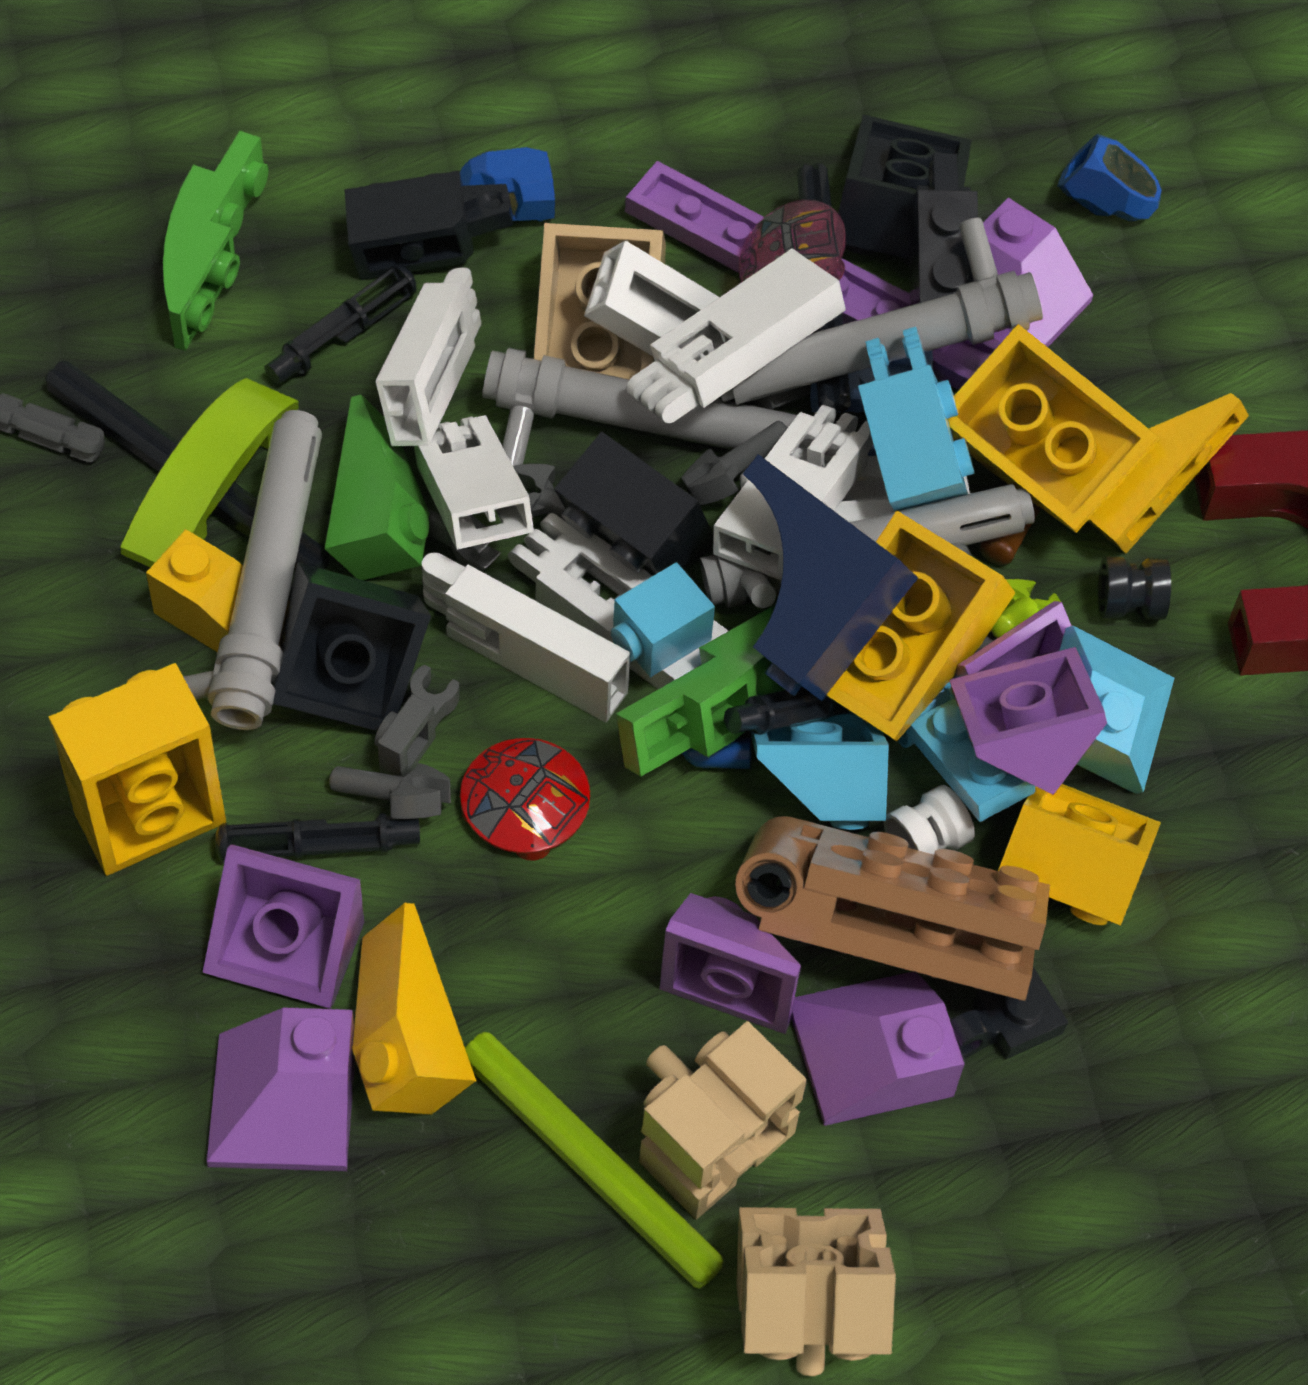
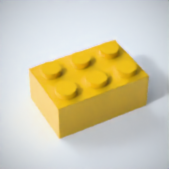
[49,663,227,876]

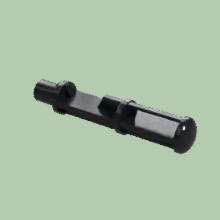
[264,265,417,385]
[724,687,851,734]
[215,813,420,862]

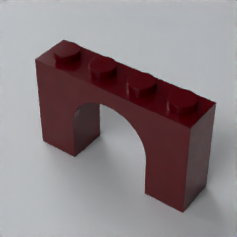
[1194,430,1308,676]

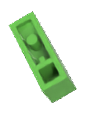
[325,394,430,580]

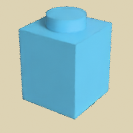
[611,562,715,677]

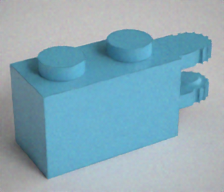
[858,327,975,511]

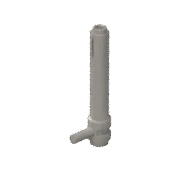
[721,218,1043,405]
[482,347,797,466]
[183,410,322,730]
[699,484,1035,609]

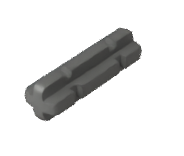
[0,393,106,462]

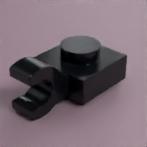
[950,967,1068,1060]

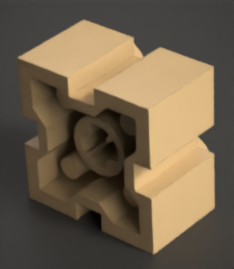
[639,1021,807,1220]
[737,1207,896,1376]

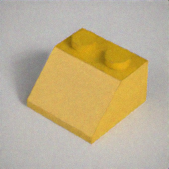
[998,784,1161,926]

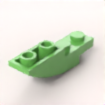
[163,131,268,351]
[616,605,785,777]

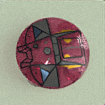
[738,200,846,282]

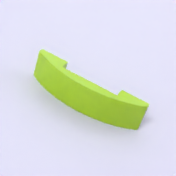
[120,378,299,568]

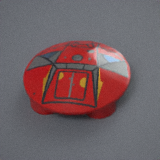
[460,738,590,861]

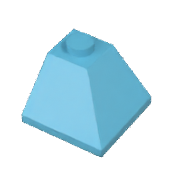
[1059,626,1174,794]
[749,712,889,830]

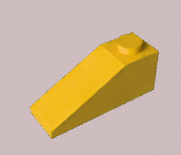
[1088,393,1249,554]
[146,529,243,652]
[352,903,476,1114]

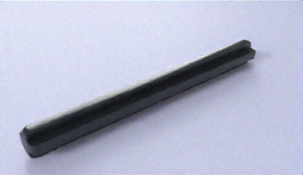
[45,361,329,571]

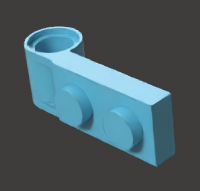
[897,681,1036,822]

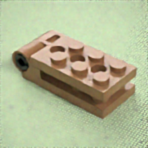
[735,816,1050,1001]

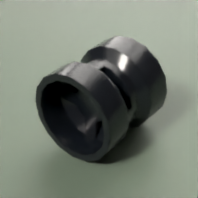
[1098,556,1171,620]

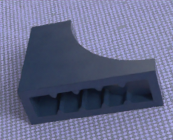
[742,454,918,701]

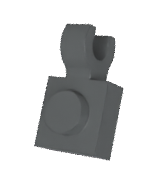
[375,665,460,777]

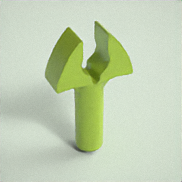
[991,579,1061,638]

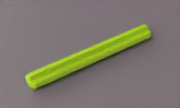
[465,1032,723,1288]

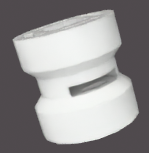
[884,785,975,854]

